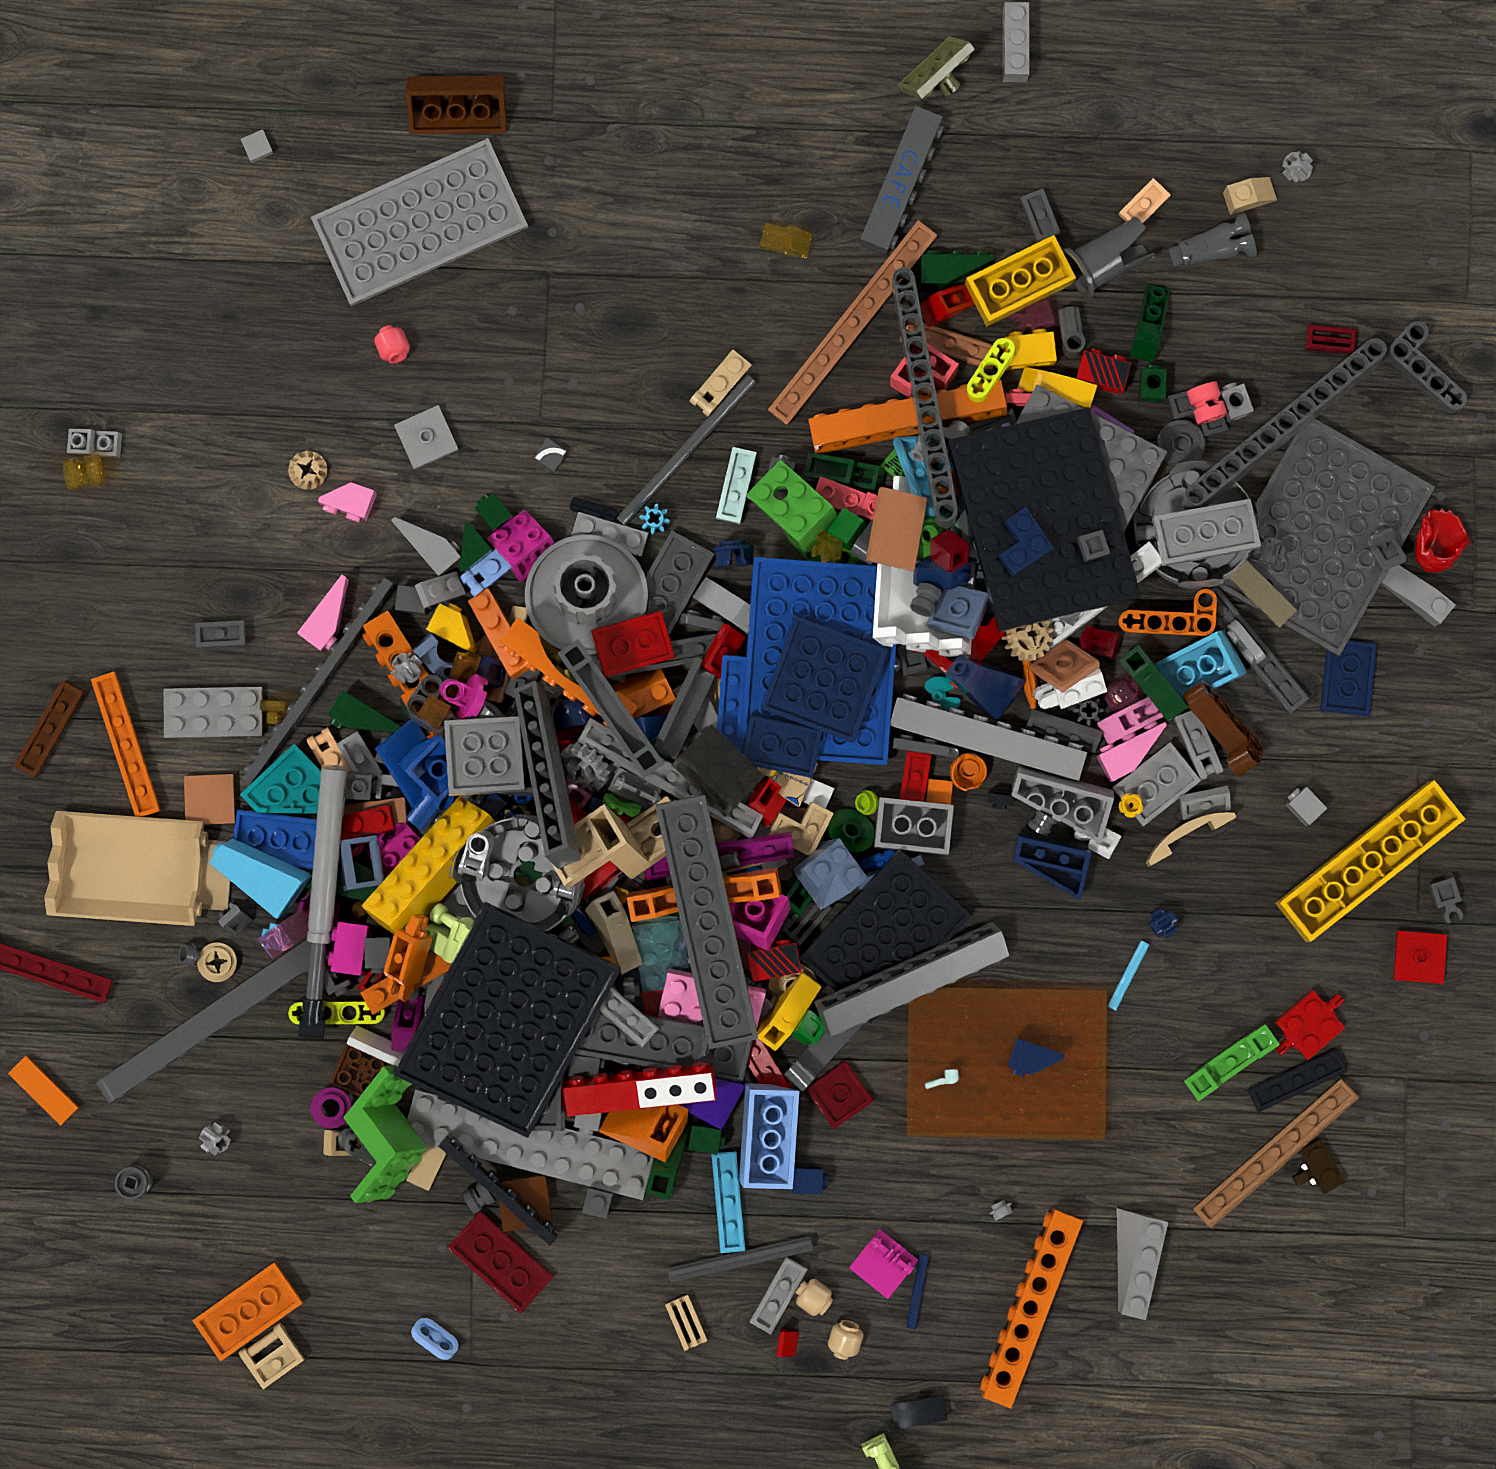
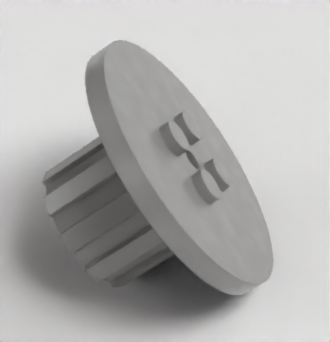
[525,535,648,656]

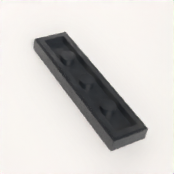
[1247,1049,1348,1113]

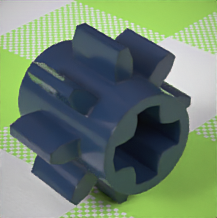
[1148,908,1179,938]

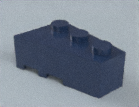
[1012,833,1091,900]

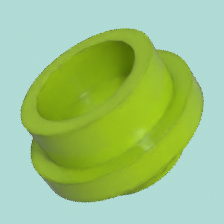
[855,790,878,815]

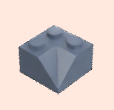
[792,838,867,909]

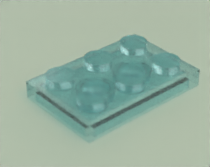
[632,916,691,992]

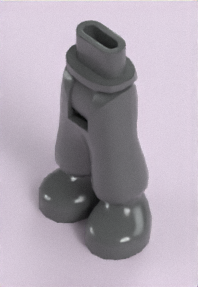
[1168,213,1257,266]

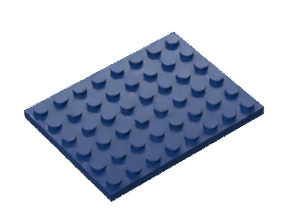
[740,557,896,765]

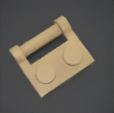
[238,1323,305,1389]

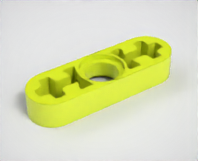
[967,338,1015,403]

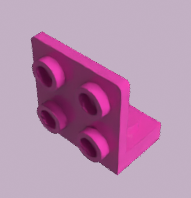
[487,510,554,582]
[364,823,420,876]

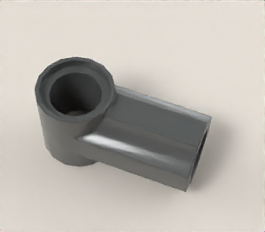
[1058,306,1085,359]

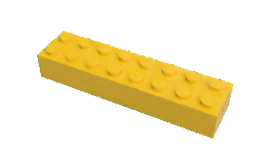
[1275,780,1465,942]

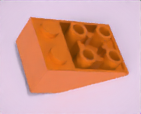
[599,1105,688,1163]

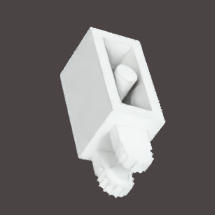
[1033,668,1107,709]

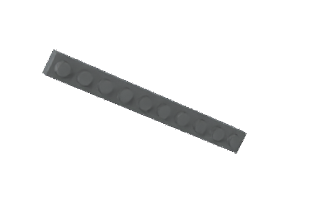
[242,578,396,784]

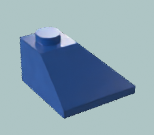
[398,734,449,804]

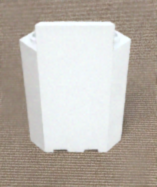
[873,476,976,657]

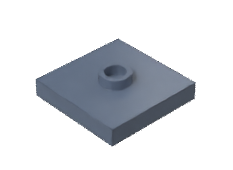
[926,586,990,639]

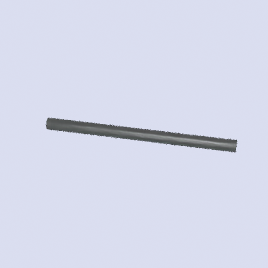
[616,375,756,526]

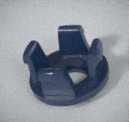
[713,540,754,567]

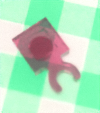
[1010,300,1056,332]

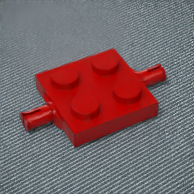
[1274,990,1345,1060]

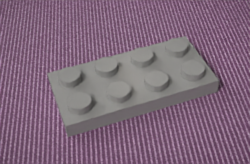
[1152,499,1261,566]
[164,687,264,738]

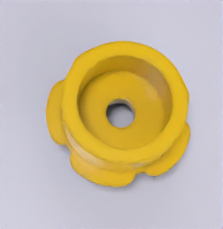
[1119,793,1143,818]

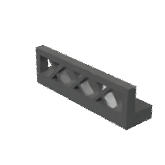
[654,657,715,760]

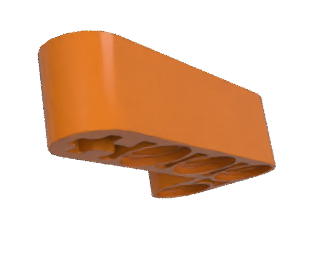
[1118,589,1217,636]

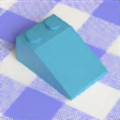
[1155,629,1247,702]

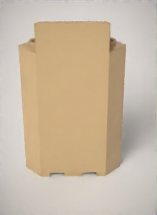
[44,811,231,926]

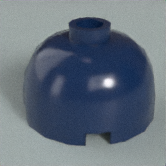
[553,697,603,732]

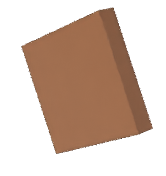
[1030,639,1100,693]
[184,774,236,825]

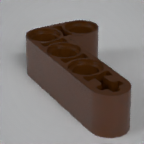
[1183,680,1263,776]

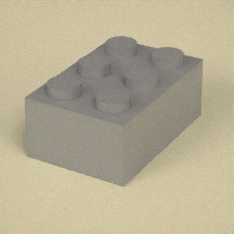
[874,797,954,855]

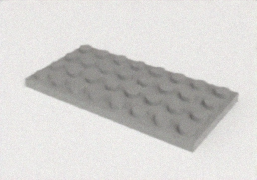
[311,138,528,306]

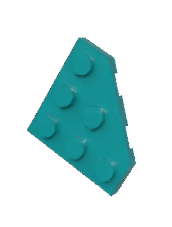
[240,744,321,814]

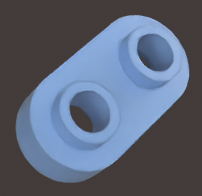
[411,1318,458,1360]

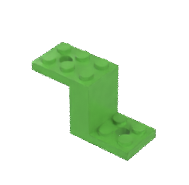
[746,459,873,566]
[344,1065,428,1204]

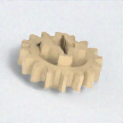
[1002,620,1053,661]

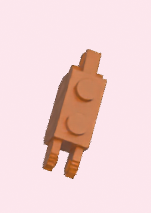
[383,914,433,1002]

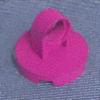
[440,674,488,720]

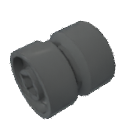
[114,1165,153,1200]

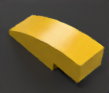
[1017,367,1097,408]

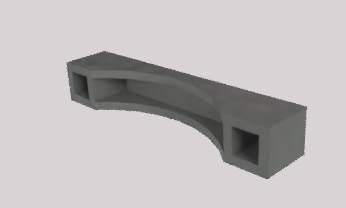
[557,639,665,778]

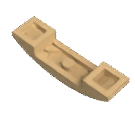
[1146,812,1236,866]

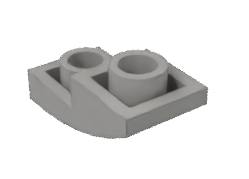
[67,429,122,457]

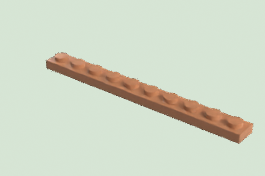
[768,220,937,426]

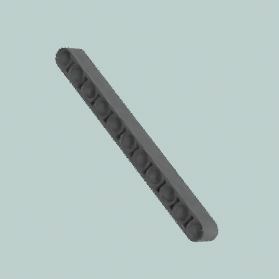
[892,267,957,528]
[1182,338,1387,510]
[96,940,333,1104]

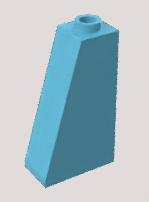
[209,839,312,919]

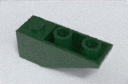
[920,250,995,288]
[1129,284,1170,362]
[1119,645,1188,722]
[645,1125,690,1200]

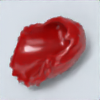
[1415,508,1470,573]

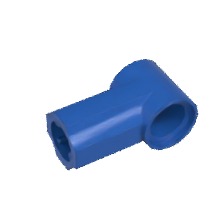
[406,789,454,831]

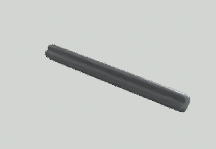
[667,1237,813,1283]

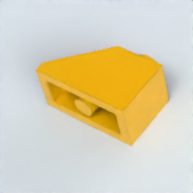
[426,603,477,654]

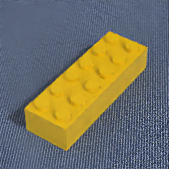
[361,796,495,934]

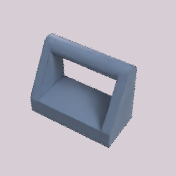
[338,835,385,892]

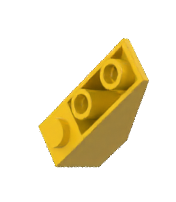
[757,972,822,1051]

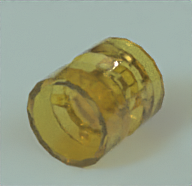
[63,454,105,491]

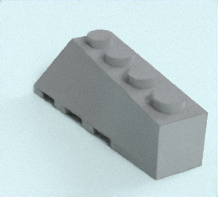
[1012,765,1114,844]
[1116,1208,1168,1320]

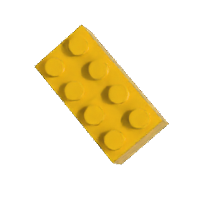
[965,235,1076,327]

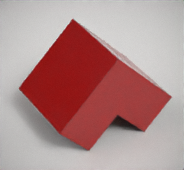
[744,778,787,827]

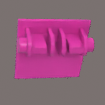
[849,1229,919,1299]

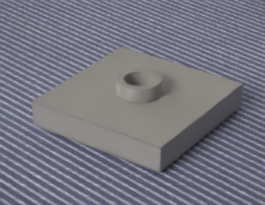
[394,405,459,470]

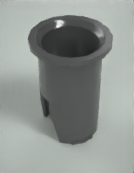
[1063,216,1156,299]

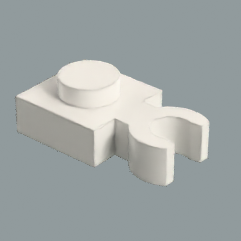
[1074,828,1121,859]

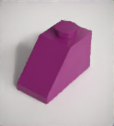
[392,996,424,1051]

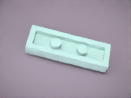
[716,447,757,524]

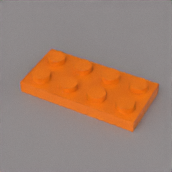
[192,1262,304,1362]

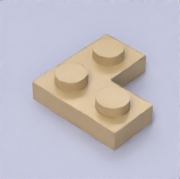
[767,802,834,856]

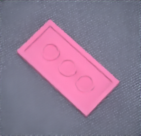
[658,968,766,1029]

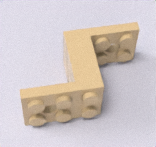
[542,796,671,888]

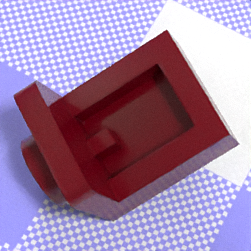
[1080,625,1121,659]

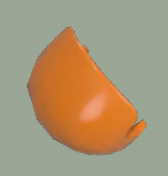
[950,753,987,791]

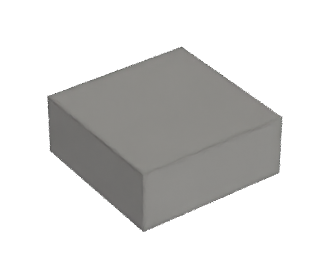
[241,129,274,163]

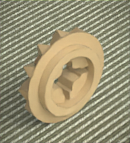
[288,450,327,490]
[197,943,237,982]

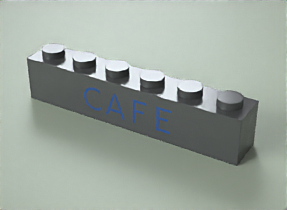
[860,106,945,255]

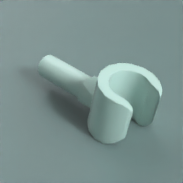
[925,1069,959,1089]

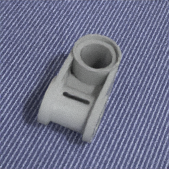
[458,830,494,881]

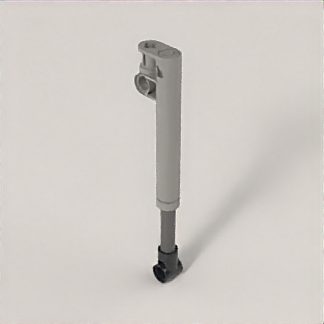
[298,765,348,1039]

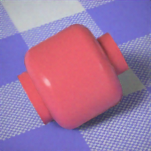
[374,325,410,364]

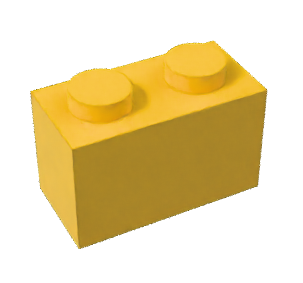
[1004,329,1057,370]

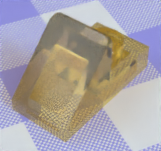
[760,223,812,259]

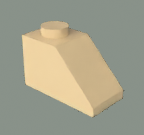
[1223,177,1277,215]

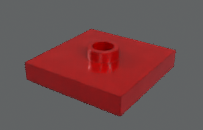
[1393,931,1447,984]

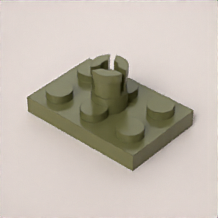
[897,36,974,99]

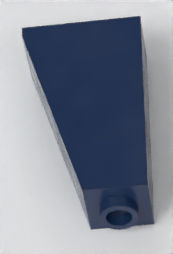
[945,654,1026,720]

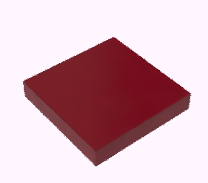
[806,1060,874,1129]

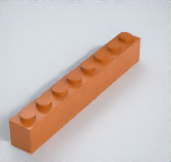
[809,380,1007,454]

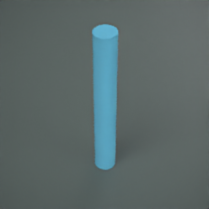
[1108,941,1149,1011]

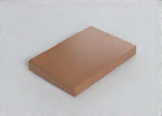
[866,487,927,571]

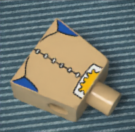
[756,763,818,808]

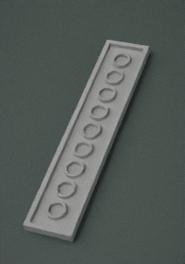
[407,1090,654,1200]

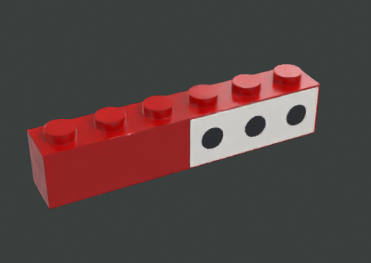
[563,1062,717,1117]

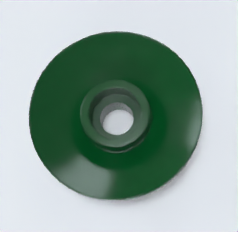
[828,809,875,853]

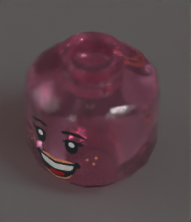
[1103,677,1141,713]

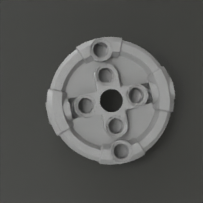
[1134,461,1259,589]
[449,814,585,931]

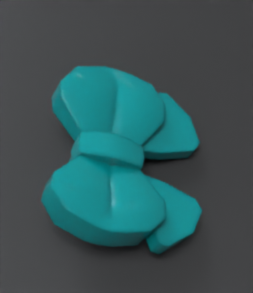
[924,676,961,712]

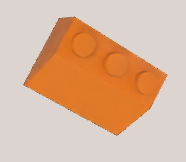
[607,669,676,729]

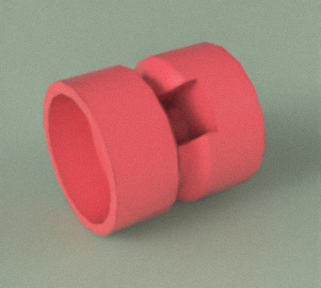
[1186,381,1228,425]

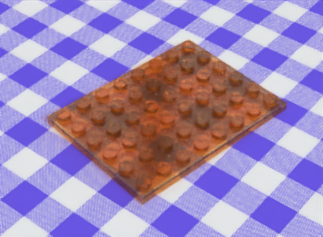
[906,987,1107,1140]

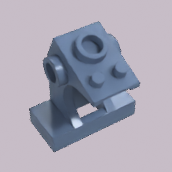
[412,632,472,686]

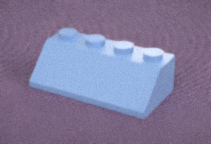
[739,1083,799,1189]

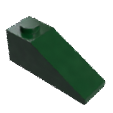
[326,690,401,734]

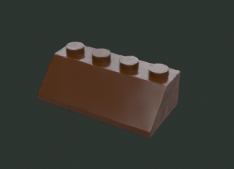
[406,75,506,134]

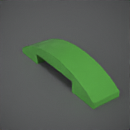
[1184,1024,1280,1102]

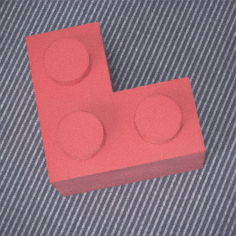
[890,344,959,398]

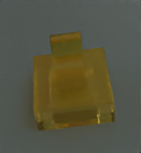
[812,531,842,563]
[260,700,289,725]

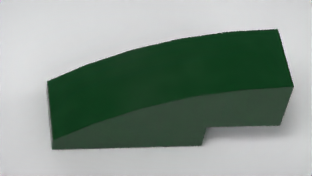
[804,452,886,493]

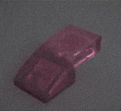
[258,908,309,959]

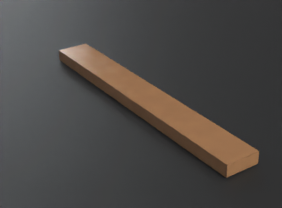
[1193,1079,1359,1229]

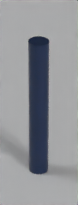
[906,1253,929,1329]

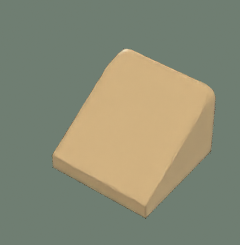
[323,1130,354,1156]

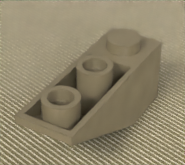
[585,891,643,975]

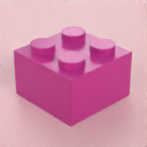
[729,894,790,951]
[328,922,373,976]

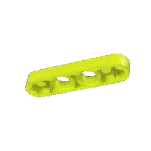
[288,1002,386,1024]

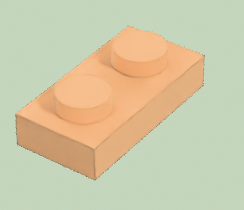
[1118,178,1170,223]

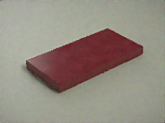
[447,1210,554,1314]

